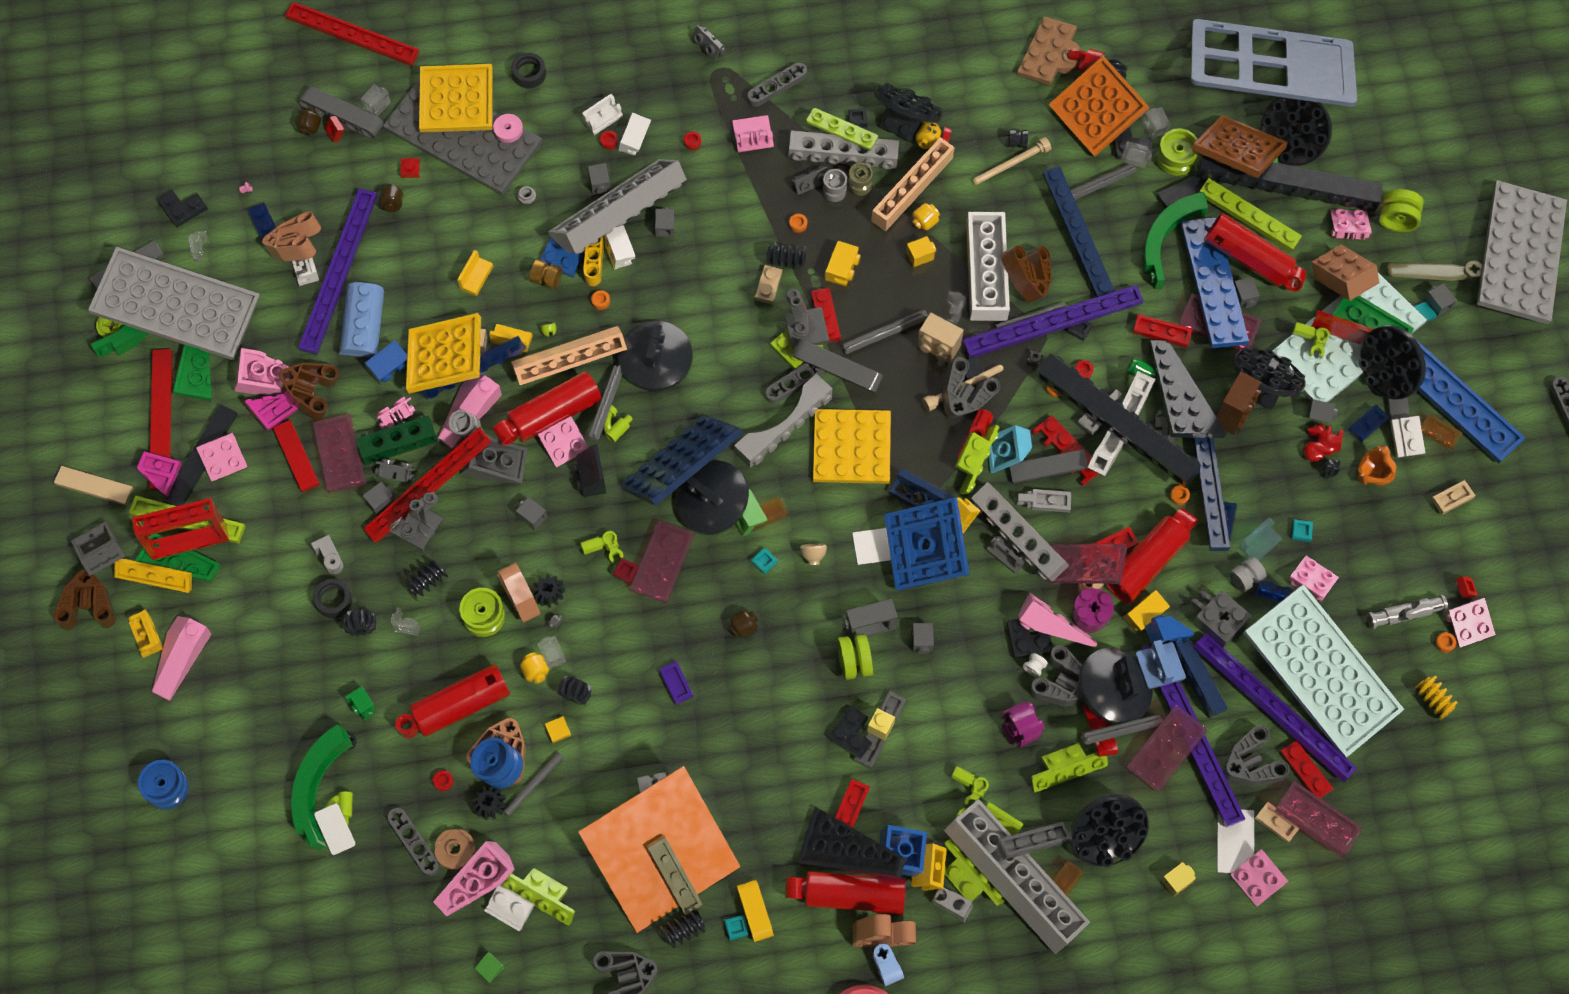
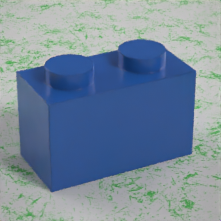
[365,340,408,384]

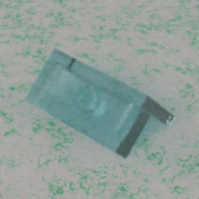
[1239,517,1282,561]

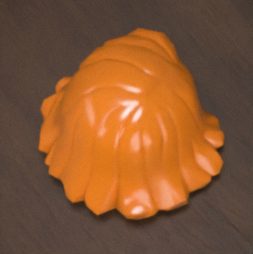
[1357,446,1397,486]

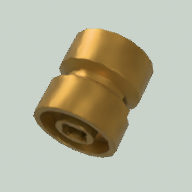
[529,259,563,290]

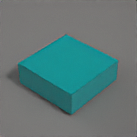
[1414,301,1437,323]
[1291,519,1313,542]
[751,547,778,575]
[724,915,750,941]

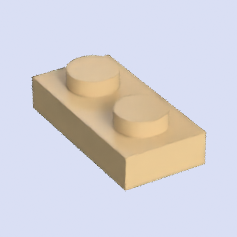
[755,265,782,305]
[1431,480,1476,515]
[1255,802,1301,844]

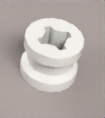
[1023,653,1048,677]

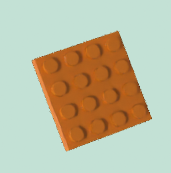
[1049,56,1150,157]

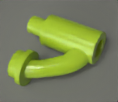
[603,405,633,443]
[325,792,353,825]

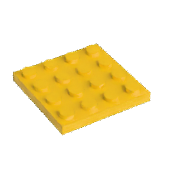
[419,64,493,132]
[406,313,481,394]
[813,409,891,484]

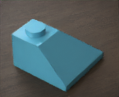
[989,425,1032,473]

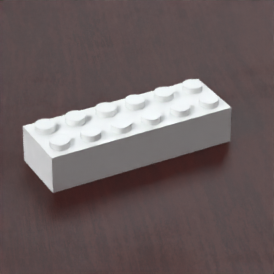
[966,212,1010,321]

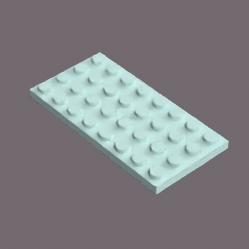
[1273,273,1427,402]
[1243,584,1404,757]

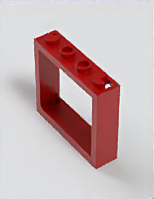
[132,498,230,560]

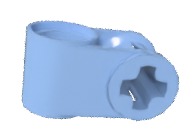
[873,944,904,987]

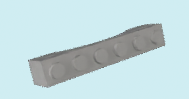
[734,374,832,468]

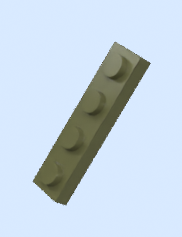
[646,835,703,916]

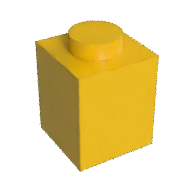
[906,236,936,267]

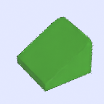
[475,952,504,983]

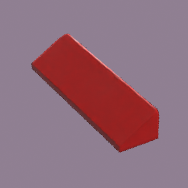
[1312,310,1373,345]

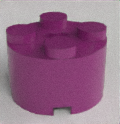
[1072,588,1114,633]
[1000,702,1045,748]

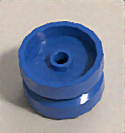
[470,738,523,789]
[138,760,189,810]

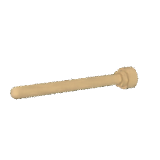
[973,137,1052,185]
[922,365,1003,412]

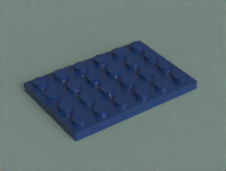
[620,415,743,506]

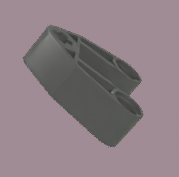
[942,357,1000,418]
[1030,645,1086,707]
[1223,725,1289,787]
[593,951,658,994]

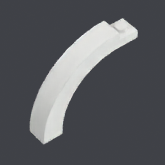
[1088,371,1155,476]

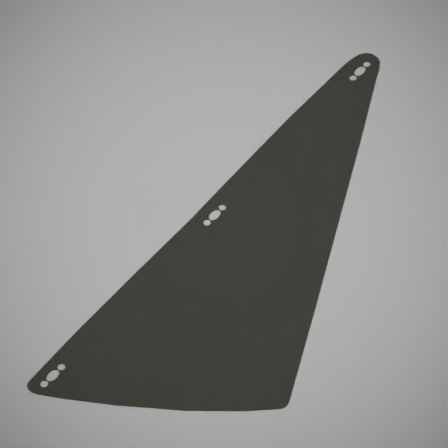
[710,67,1047,510]

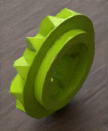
[96,317,125,338]

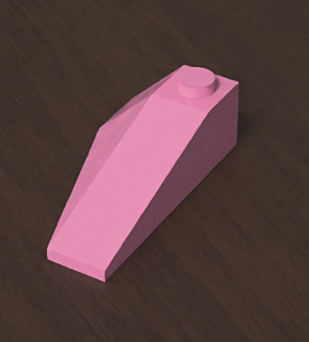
[234,348,314,395]
[438,374,502,449]
[1018,593,1098,647]
[152,616,211,701]
[433,841,514,916]

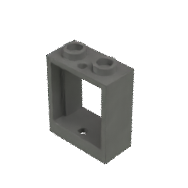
[71,522,125,576]
[843,599,898,641]

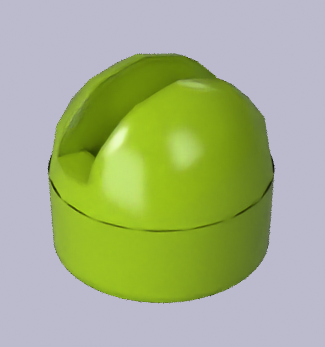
[541,323,556,337]

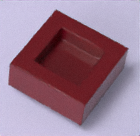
[613,558,639,584]

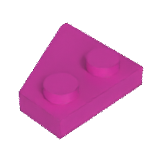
[245,394,298,431]
[137,452,181,497]

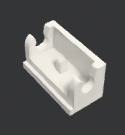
[582,94,623,135]
[618,113,651,155]
[603,225,635,270]
[292,258,319,286]

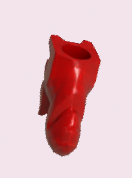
[1303,423,1344,461]

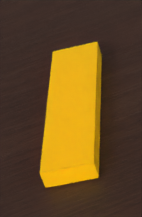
[115,558,192,593]

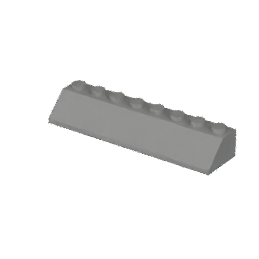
[548,159,687,254]
[944,799,1090,955]

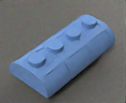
[339,282,384,358]

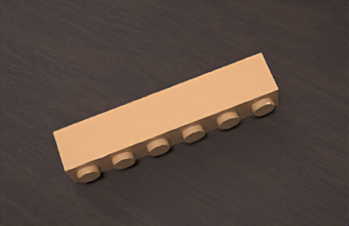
[871,137,955,232]
[511,326,627,385]

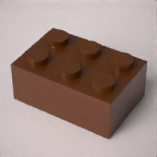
[1217,372,1261,435]

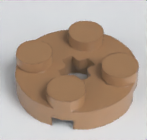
[435,829,476,871]

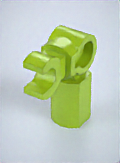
[1292,322,1330,359]
[580,531,624,563]
[951,766,989,805]

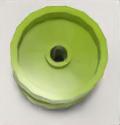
[1156,128,1198,176]
[1379,189,1424,232]
[459,588,506,637]
[837,633,873,681]

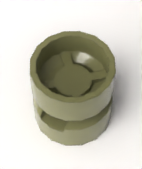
[849,163,873,196]

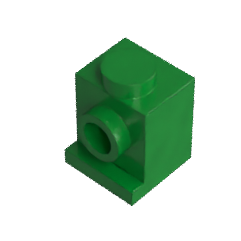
[345,686,377,720]

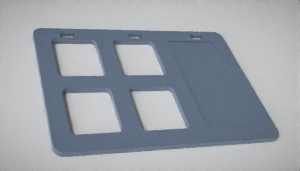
[1191,19,1357,107]

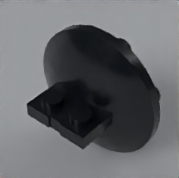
[874,83,943,142]
[1260,97,1332,166]
[618,321,693,391]
[1359,325,1426,400]
[1232,348,1306,410]
[676,460,749,535]
[1079,648,1153,724]
[1070,794,1149,867]

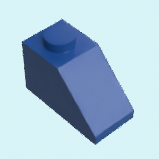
[1145,615,1194,644]

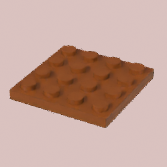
[1192,115,1288,178]

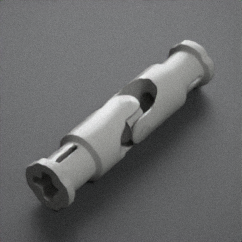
[1367,594,1448,630]

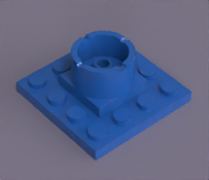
[884,498,969,591]

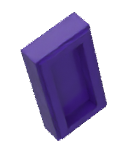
[659,661,694,705]

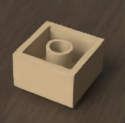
[918,313,964,363]

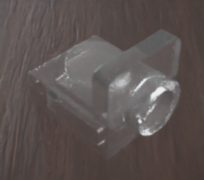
[188,231,210,262]
[947,291,966,324]
[391,608,420,635]

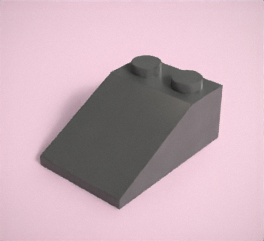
[461,436,528,484]

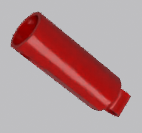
[1204,213,1306,292]
[492,371,601,446]
[1105,507,1198,604]
[395,664,511,739]
[785,872,906,915]

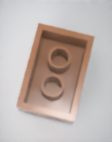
[1312,244,1380,301]

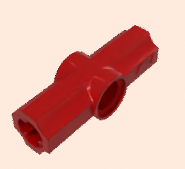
[956,409,994,460]

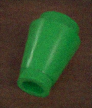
[1127,358,1155,378]

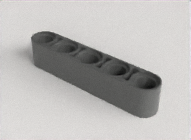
[299,86,384,139]
[791,338,883,393]

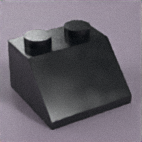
[574,444,606,497]

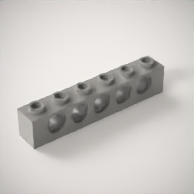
[789,131,899,169]
[972,482,1069,581]

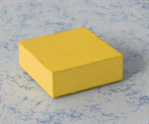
[545,716,571,743]

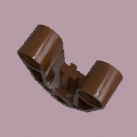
[1001,245,1051,303]
[277,363,339,420]
[54,569,116,630]

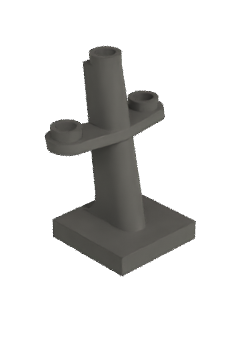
[785,289,829,350]
[390,492,444,552]

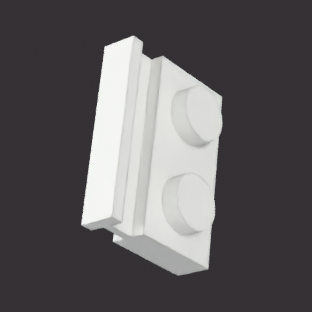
[1390,416,1425,458]
[484,884,535,931]

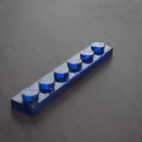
[420,336,527,399]

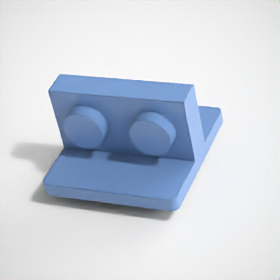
[1136,640,1186,689]

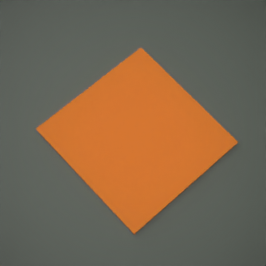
[578,766,740,933]

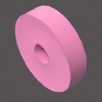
[493,114,523,143]

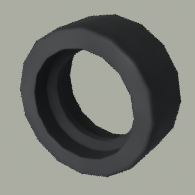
[511,53,546,89]
[313,579,352,618]

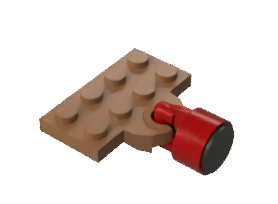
[1017,17,1106,86]

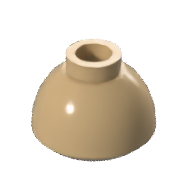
[800,544,827,565]

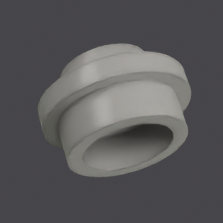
[518,186,536,204]

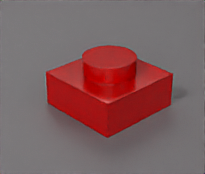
[325,116,344,142]
[401,158,420,178]
[1456,576,1478,599]

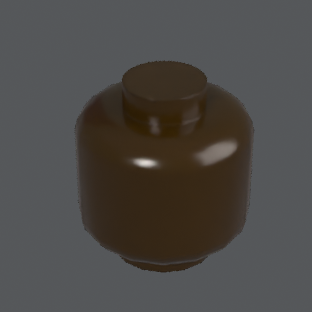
[295,108,321,136]
[379,184,404,212]
[729,609,758,638]

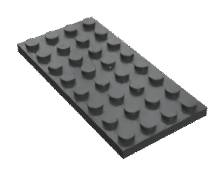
[383,79,543,196]

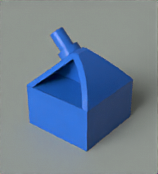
[879,825,927,877]

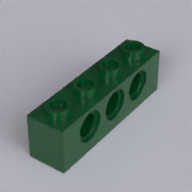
[356,415,438,465]

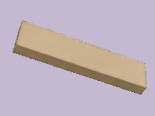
[54,466,134,506]

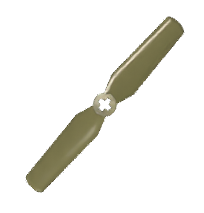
[1387,261,1483,282]

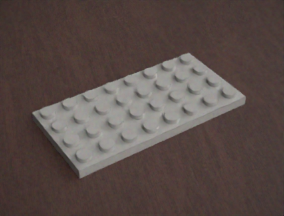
[1477,180,1567,325]
[88,247,260,360]

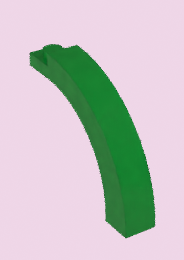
[1143,192,1208,289]
[91,258,157,358]
[291,725,353,851]

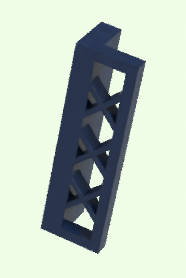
[889,468,956,507]
[1174,640,1228,718]

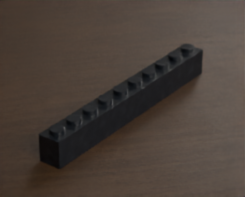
[1197,155,1383,211]
[1036,353,1201,488]

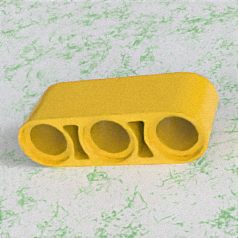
[584,236,604,286]
[737,880,774,942]

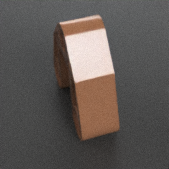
[262,211,321,261]
[497,562,541,623]
[466,718,526,784]
[852,914,916,947]

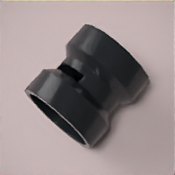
[1008,129,1028,148]

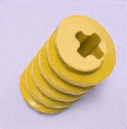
[1414,676,1458,720]

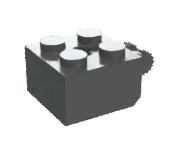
[1190,590,1252,648]

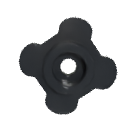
[1322,459,1341,479]

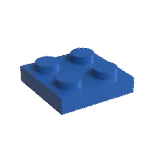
[541,237,585,278]

